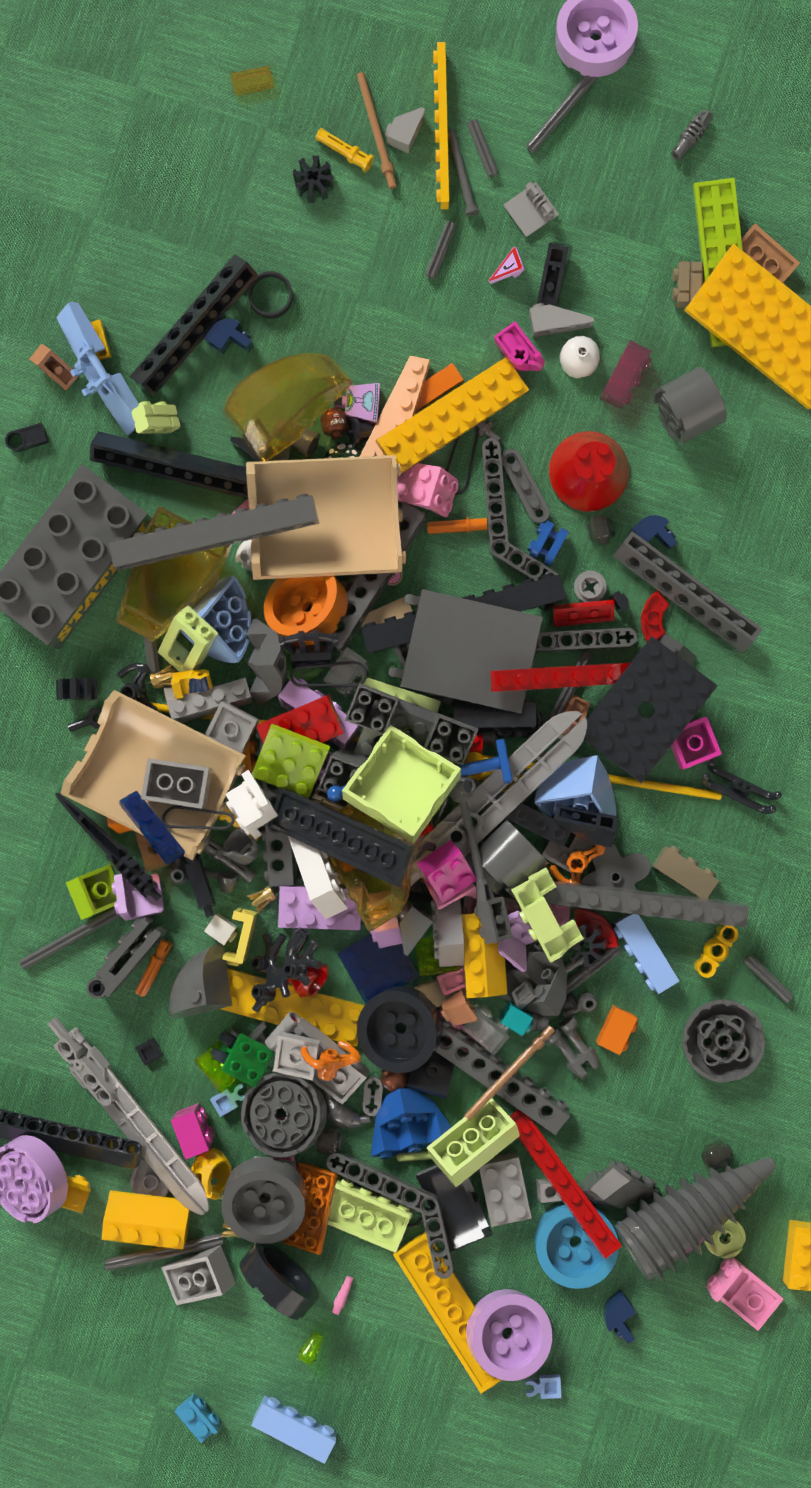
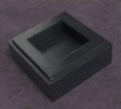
[135,1037,164,1065]

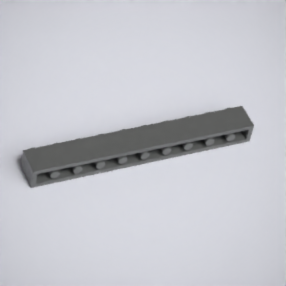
[108,494,320,571]
[543,880,749,927]

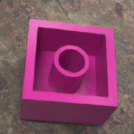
[670,716,722,770]
[416,840,477,903]
[171,1103,215,1159]

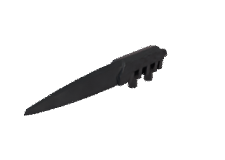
[55,793,162,902]
[181,853,216,918]

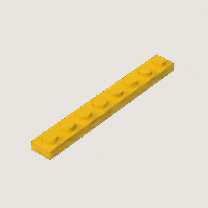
[433,42,449,209]

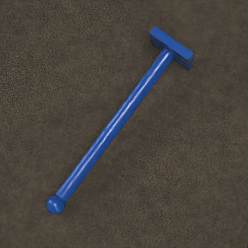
[327,739,512,802]

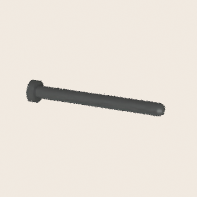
[447,129,480,217]

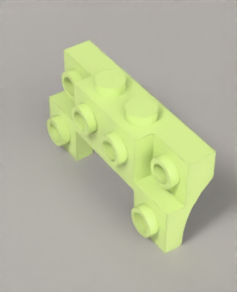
[511,868,584,963]

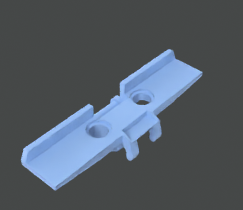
[56,302,138,436]

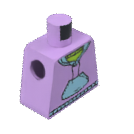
[334,383,380,426]

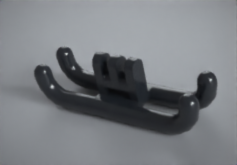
[701,759,782,814]

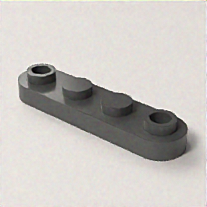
[501,449,550,524]

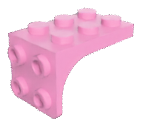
[397,463,458,517]
[706,1257,784,1331]

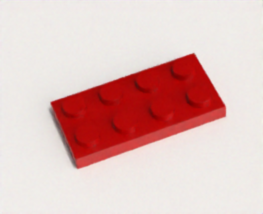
[256,694,346,743]

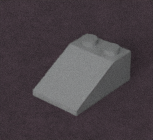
[161,1245,236,1305]

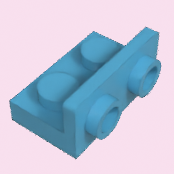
[175,1393,220,1443]

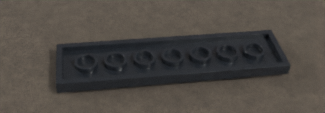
[268,788,415,887]

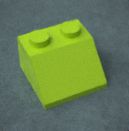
[66,864,117,920]

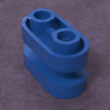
[527,520,569,567]

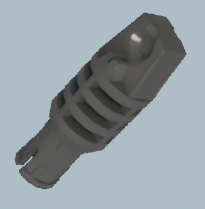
[671,110,713,161]

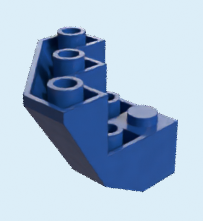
[371,1089,452,1159]

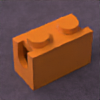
[596,1005,638,1055]

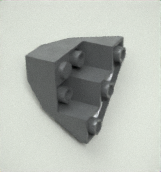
[246,619,287,705]
[499,940,567,1016]
[579,1159,659,1209]

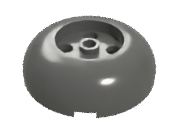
[682,999,765,1083]

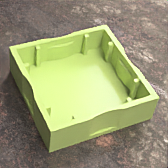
[342,725,461,844]

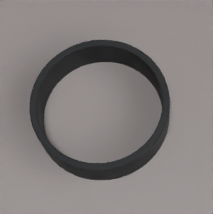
[248,271,293,319]

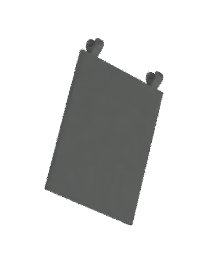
[388,589,543,714]

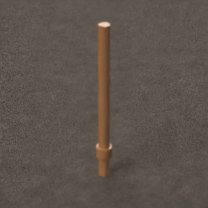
[357,72,397,189]
[464,1025,555,1121]

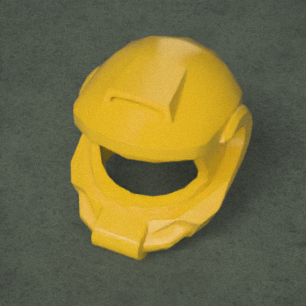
[191,1148,232,1200]

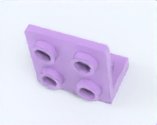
[498,911,536,972]

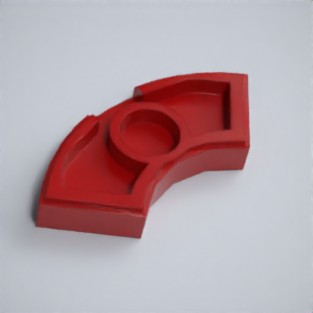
[641,590,670,643]
[574,908,619,948]

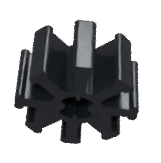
[293,155,334,203]
[56,678,98,701]
[567,923,608,967]

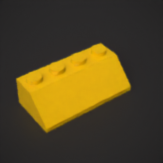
[461,913,507,998]
[102,1190,190,1249]

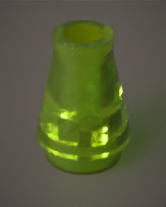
[298,1331,324,1365]

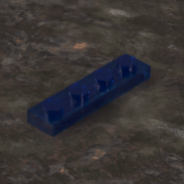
[119,790,185,865]

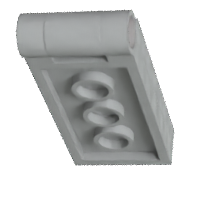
[265,1012,369,1104]

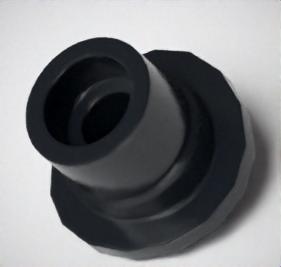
[347,418,372,447]

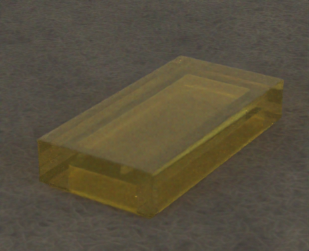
[230,65,274,96]

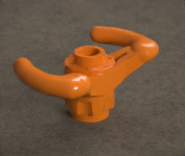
[549,835,605,883]
[301,1040,361,1081]

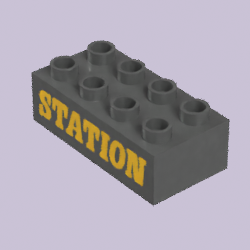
[0,464,156,649]

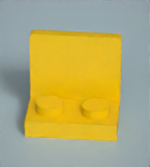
[61,1171,91,1214]

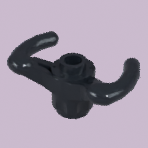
[118,663,158,712]

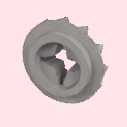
[574,571,606,602]

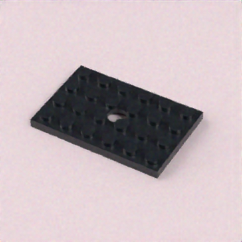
[584,636,718,783]

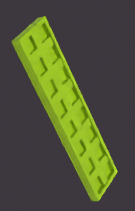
[693,178,743,348]

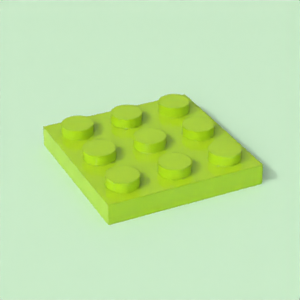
[252,724,330,798]

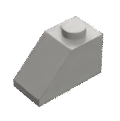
[385,107,425,154]

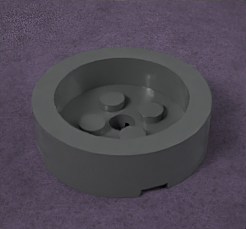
[241,1073,327,1157]
[221,1157,307,1244]

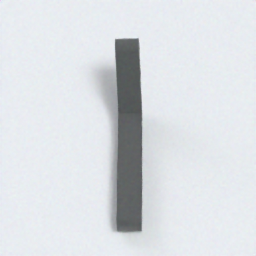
[481,438,559,581]
[535,628,637,653]
[327,1150,454,1279]

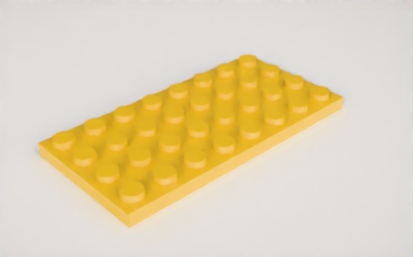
[684,244,811,410]

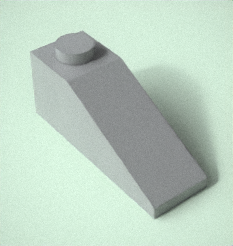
[528,303,594,337]

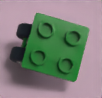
[210,1031,274,1087]

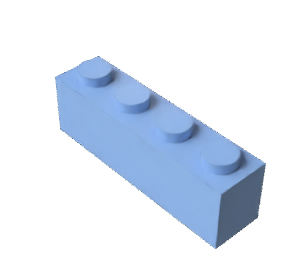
[613,913,679,994]
[251,1396,337,1464]

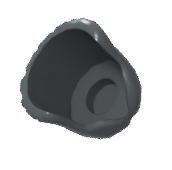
[221,828,259,865]

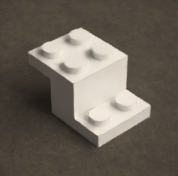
[225,770,278,839]

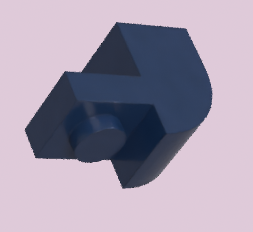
[204,319,253,354]
[629,515,677,550]
[603,1289,636,1344]

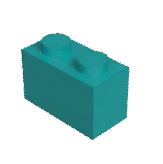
[499,1001,534,1036]

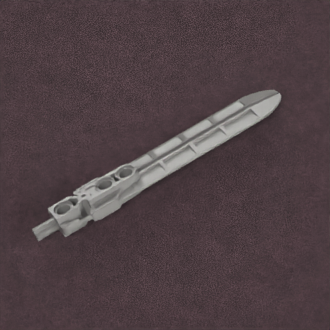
[402,711,587,890]
[48,1017,210,1215]

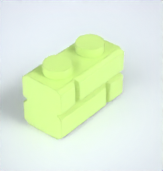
[132,401,180,434]

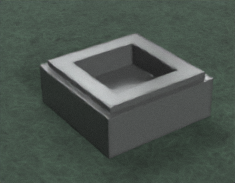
[512,980,536,1009]

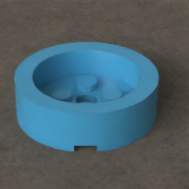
[534,1201,618,1289]

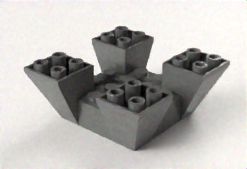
[318,683,478,827]

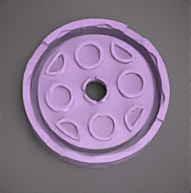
[555,0,638,77]
[0,1135,68,1223]
[466,1289,552,1381]

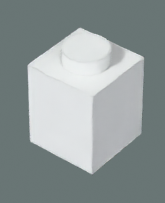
[204,913,238,945]

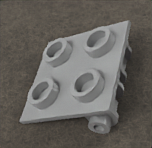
[503,182,559,238]

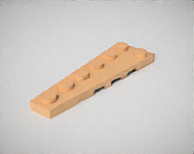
[360,356,430,457]

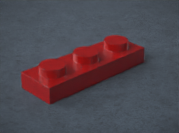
[553,600,614,627]

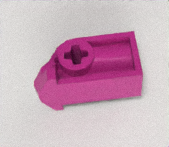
[494,321,545,371]

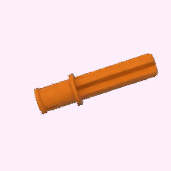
[427,517,487,534]
[135,939,173,997]

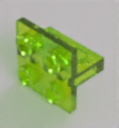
[416,937,461,976]
[194,1041,237,1093]

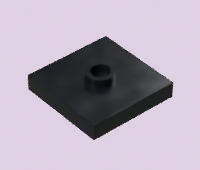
[407,1053,455,1099]

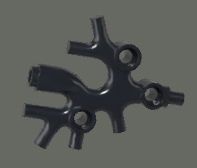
[251,927,322,1012]

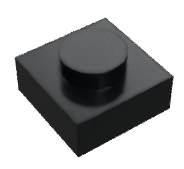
[609,591,630,614]

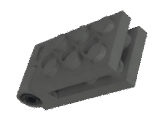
[86,915,168,999]

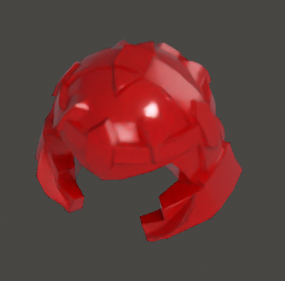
[288,955,329,998]

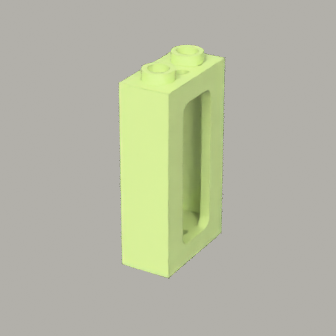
[158,605,218,672]

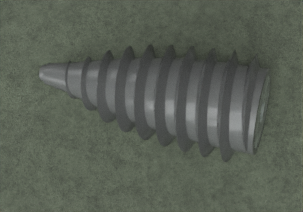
[614,1157,776,1284]

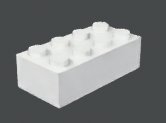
[288,836,348,919]

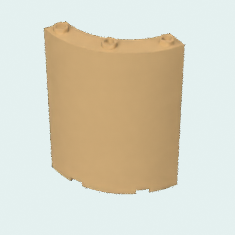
[246,455,406,580]
[61,690,246,860]

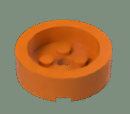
[264,576,348,647]

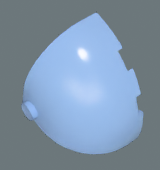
[180,576,251,663]
[535,756,616,817]

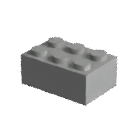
[141,758,213,809]
[431,899,464,967]
[479,1152,531,1227]

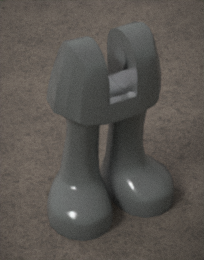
[545,1016,600,1080]

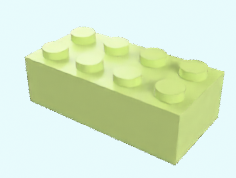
[427,1098,520,1187]

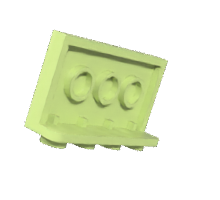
[328,1178,413,1253]

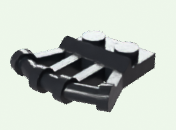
[279,630,339,669]

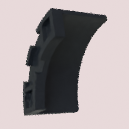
[415,1165,493,1252]

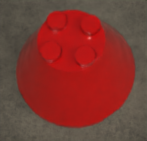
[549,431,629,512]

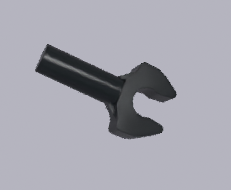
[67,708,102,732]

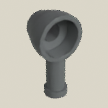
[169,850,188,885]
[204,867,239,893]
[561,992,598,1020]

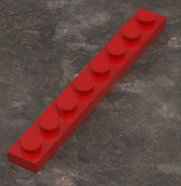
[490,663,630,692]
[509,1109,622,1259]

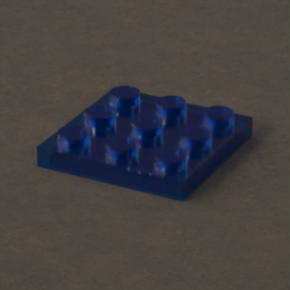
[337,934,420,1004]

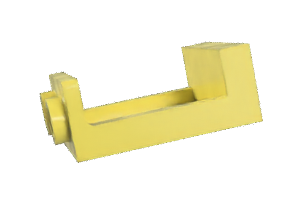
[223,908,258,966]

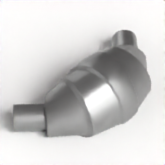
[324,1091,371,1130]

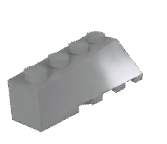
[163,678,252,723]

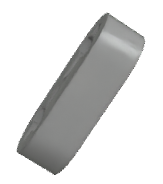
[362,1076,383,1116]

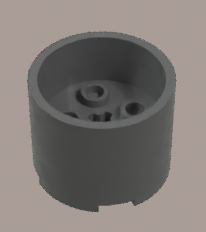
[653,367,727,445]
[470,819,549,897]

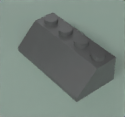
[399,900,433,956]

